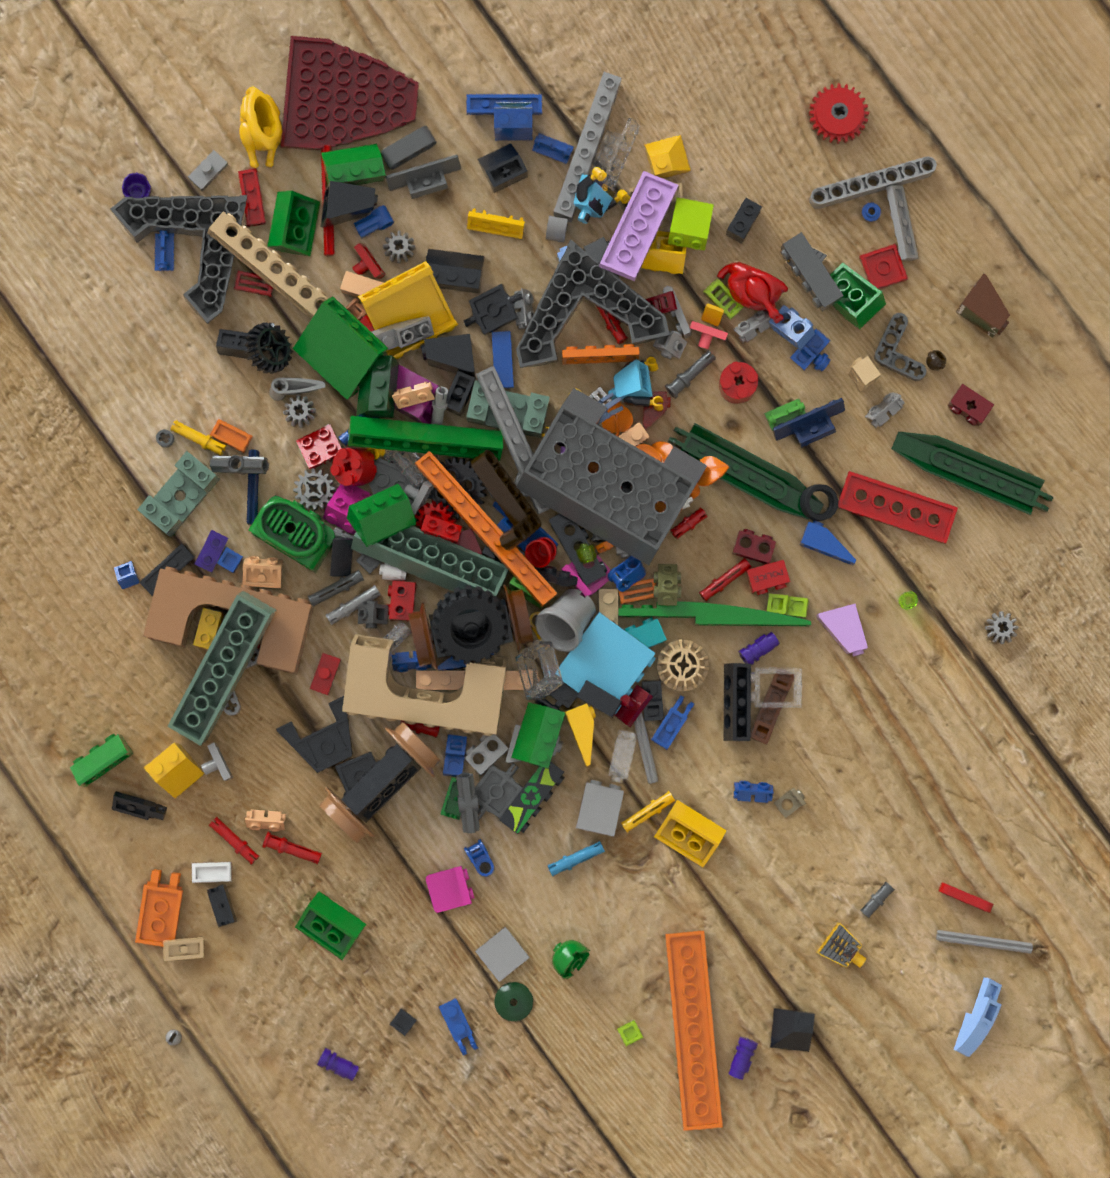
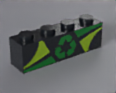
[500,762,565,834]

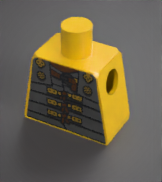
[816,923,867,968]

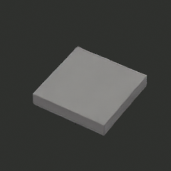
[475,927,530,982]

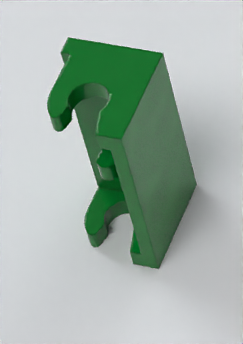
[440,777,461,820]

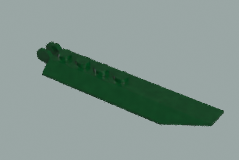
[668,423,824,521]
[891,431,1053,515]

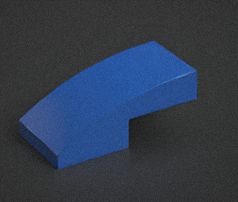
[790,328,831,370]
[443,734,467,777]

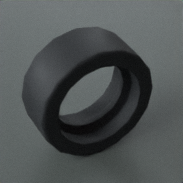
[800,484,839,521]

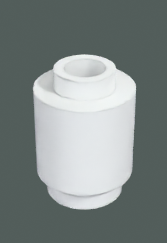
[379,563,406,581]

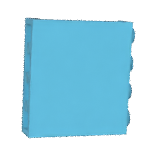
[554,612,656,714]

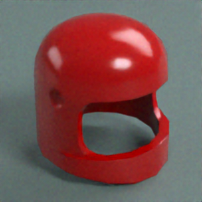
[525,537,557,567]

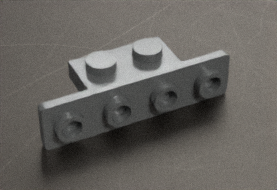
[385,155,461,199]

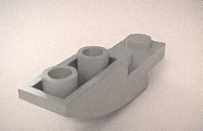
[372,316,434,350]

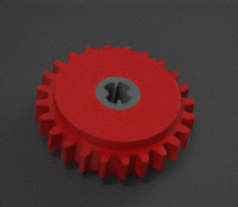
[808,83,869,144]

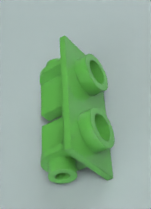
[764,398,806,431]

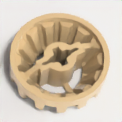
[657,639,709,692]

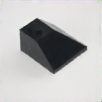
[770,1008,815,1052]

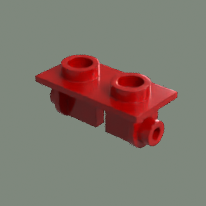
[421,515,462,543]

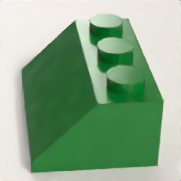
[321,144,385,185]
[267,190,320,256]
[347,484,416,547]
[511,702,565,769]
[70,734,134,787]
[295,891,367,960]

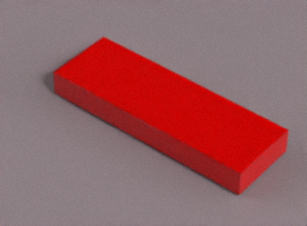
[238,168,266,227]

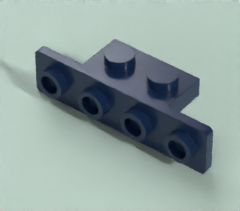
[773,398,845,448]

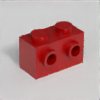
[387,580,416,622]

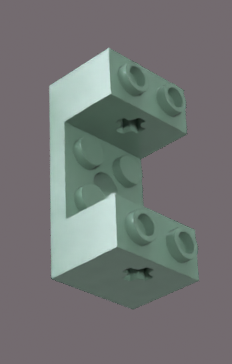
[466,380,550,438]
[137,451,220,537]

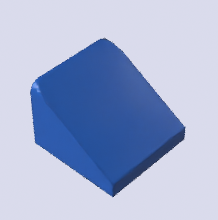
[114,561,139,589]

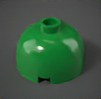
[552,940,590,979]

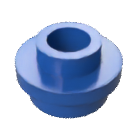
[862,203,881,222]
[813,353,830,371]

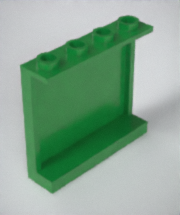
[292,296,388,400]

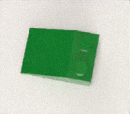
[830,263,886,330]

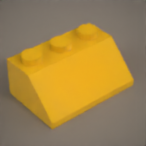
[641,231,687,274]
[654,800,727,867]

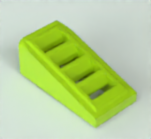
[703,279,744,320]

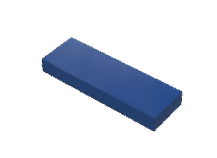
[492,331,514,389]

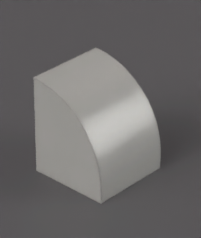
[546,216,568,243]

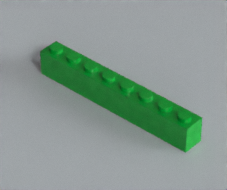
[348,416,503,461]

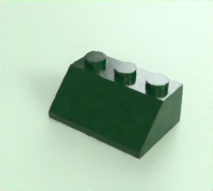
[356,355,399,418]

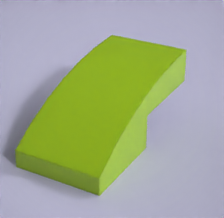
[767,593,809,618]

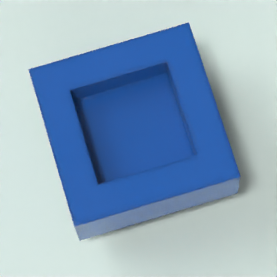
[217,547,244,573]

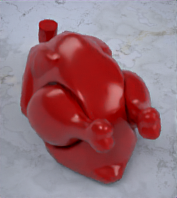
[717,262,788,323]

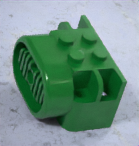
[248,495,335,574]

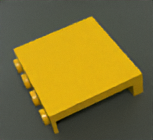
[358,261,458,359]

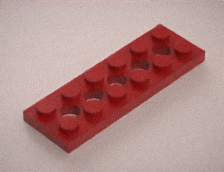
[838,471,958,544]

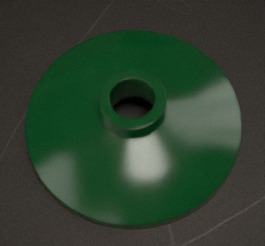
[494,982,533,1021]

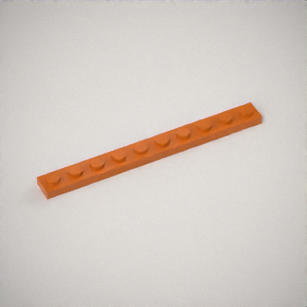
[415,451,557,607]

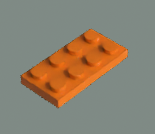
[562,344,639,365]

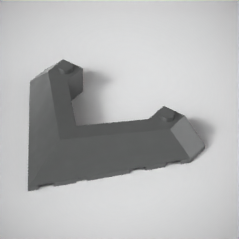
[110,195,248,324]
[516,240,670,368]

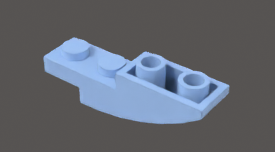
[954,977,1002,1057]

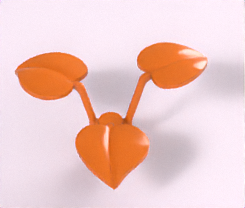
[588,402,662,473]
[651,441,729,512]

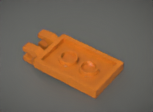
[135,869,183,947]

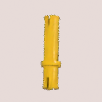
[170,420,227,456]
[621,791,675,833]

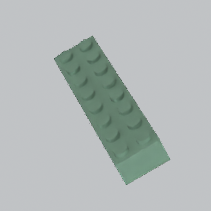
[351,526,509,597]
[167,591,277,746]

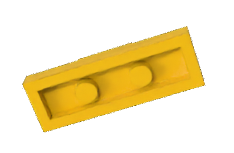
[467,208,525,239]

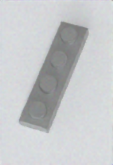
[886,185,918,261]

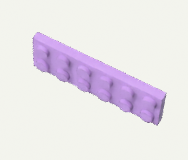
[599,171,678,281]

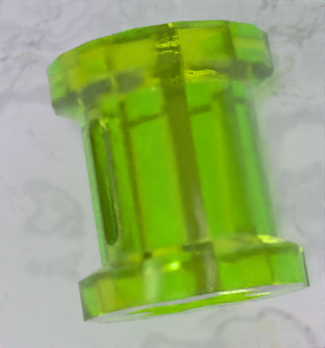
[899,591,918,610]

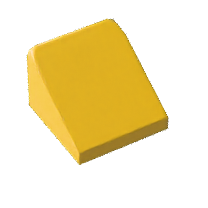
[701,303,724,326]

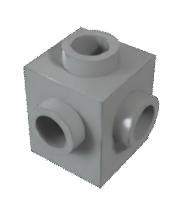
[653,330,687,359]

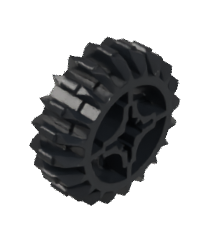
[244,322,293,374]

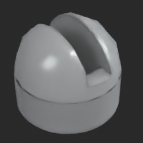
[165,1029,182,1046]

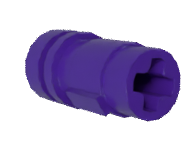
[738,632,780,665]
[728,1036,758,1080]
[317,1047,359,1081]

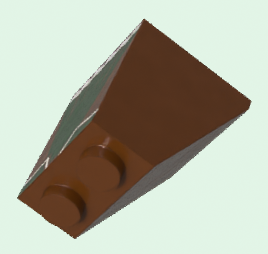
[956,273,1010,338]

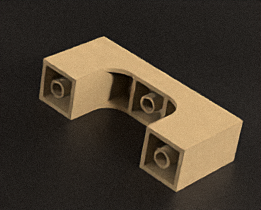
[342,634,508,736]

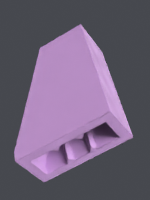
[816,604,868,657]

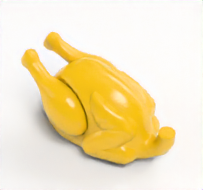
[239,86,282,168]

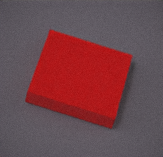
[859,244,908,290]

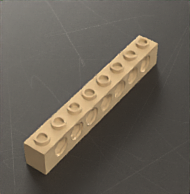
[207,211,328,319]

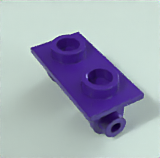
[195,530,229,573]

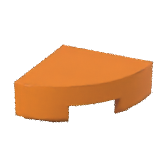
[595,541,614,554]

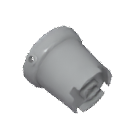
[535,589,596,652]

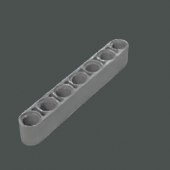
[809,156,937,209]

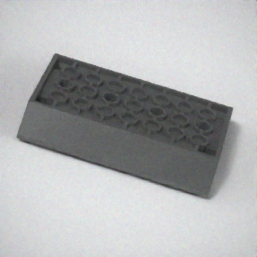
[516,388,707,566]

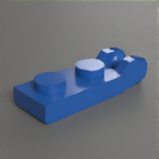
[651,696,694,750]
[439,998,478,1056]

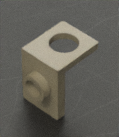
[774,788,806,818]

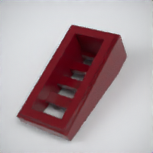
[645,291,677,315]

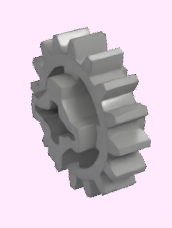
[293,469,335,511]

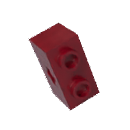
[947,383,995,426]

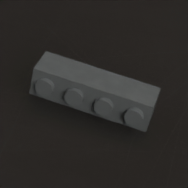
[781,232,844,311]

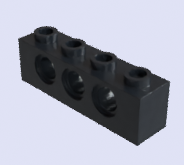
[549,514,608,587]
[723,663,751,741]

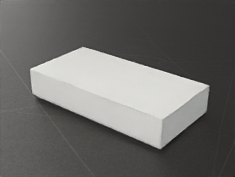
[192,862,232,883]

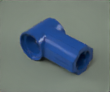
[353,205,394,239]

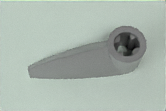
[269,378,326,401]

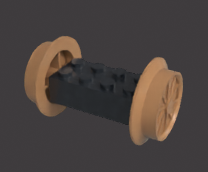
[319,722,441,843]

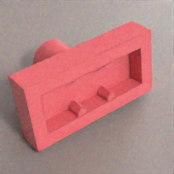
[690,321,728,349]

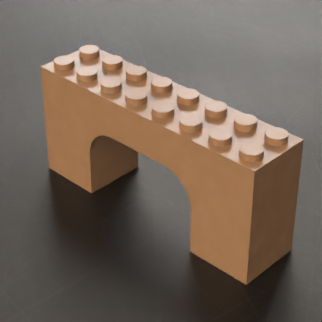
[143,566,314,675]

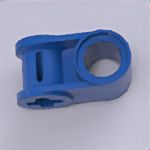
[607,556,646,592]
[464,839,495,877]

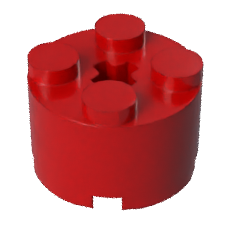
[719,361,758,404]
[330,448,377,486]

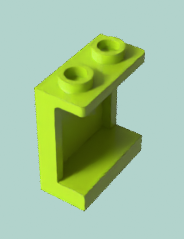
[668,197,714,251]

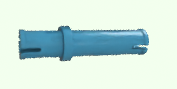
[547,841,605,877]

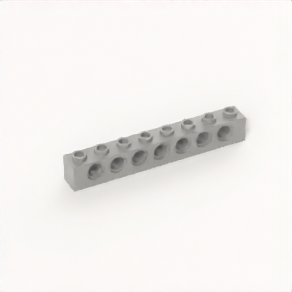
[554,72,622,223]

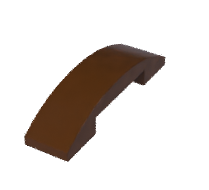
[751,667,796,745]

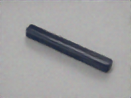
[247,449,260,525]

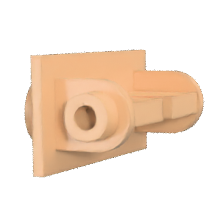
[392,381,435,409]
[245,809,286,832]

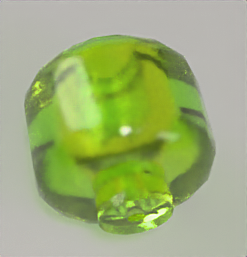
[576,543,597,564]

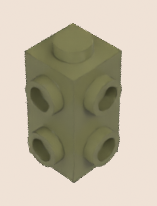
[654,564,681,606]

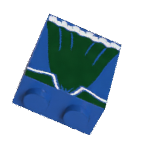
[494,102,533,141]

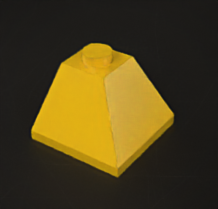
[644,135,691,178]

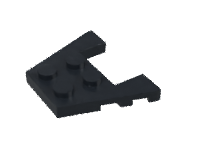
[276,696,353,773]

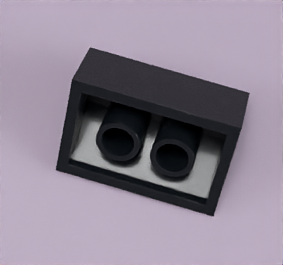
[425,249,485,294]

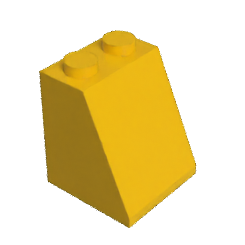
[144,743,205,798]

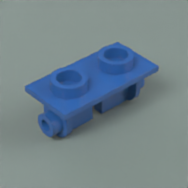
[532,133,574,164]
[155,231,174,271]
[392,651,432,672]
[733,781,774,803]

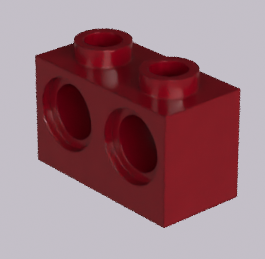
[732,529,776,565]

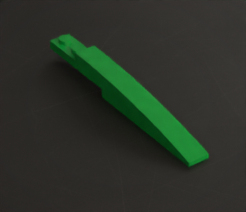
[618,601,811,627]

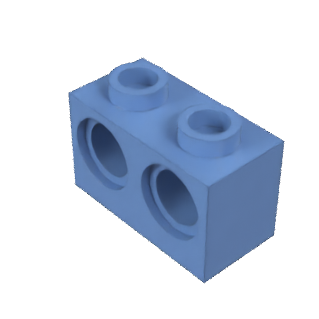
[769,305,815,350]

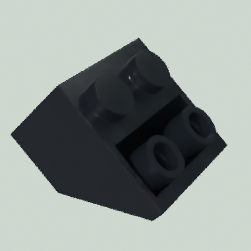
[477,143,528,193]

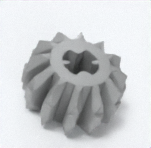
[383,231,416,263]
[283,395,316,428]
[985,611,1018,644]

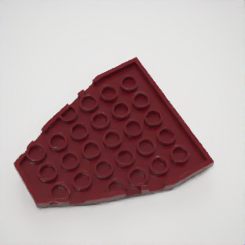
[281,36,419,151]

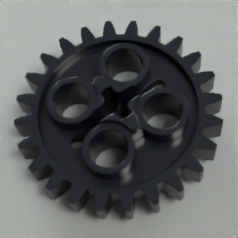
[428,457,487,520]

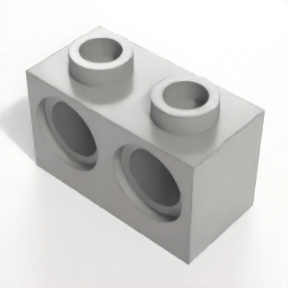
[465,734,509,775]

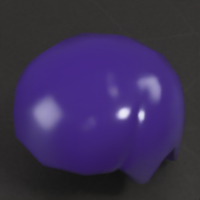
[122,172,151,198]

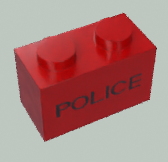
[746,560,790,596]

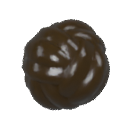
[926,350,947,370]

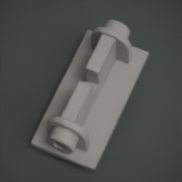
[514,288,534,329]
[733,310,771,343]
[865,392,905,428]

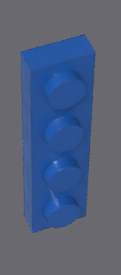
[467,94,542,115]

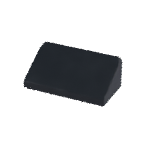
[330,536,353,577]

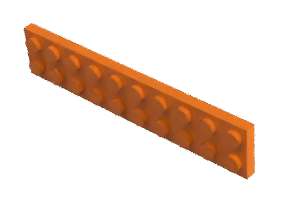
[665,930,723,1131]

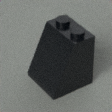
[321,181,378,228]
[421,334,476,378]

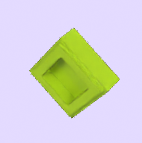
[617,1020,643,1046]

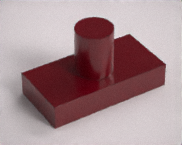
[614,685,653,727]

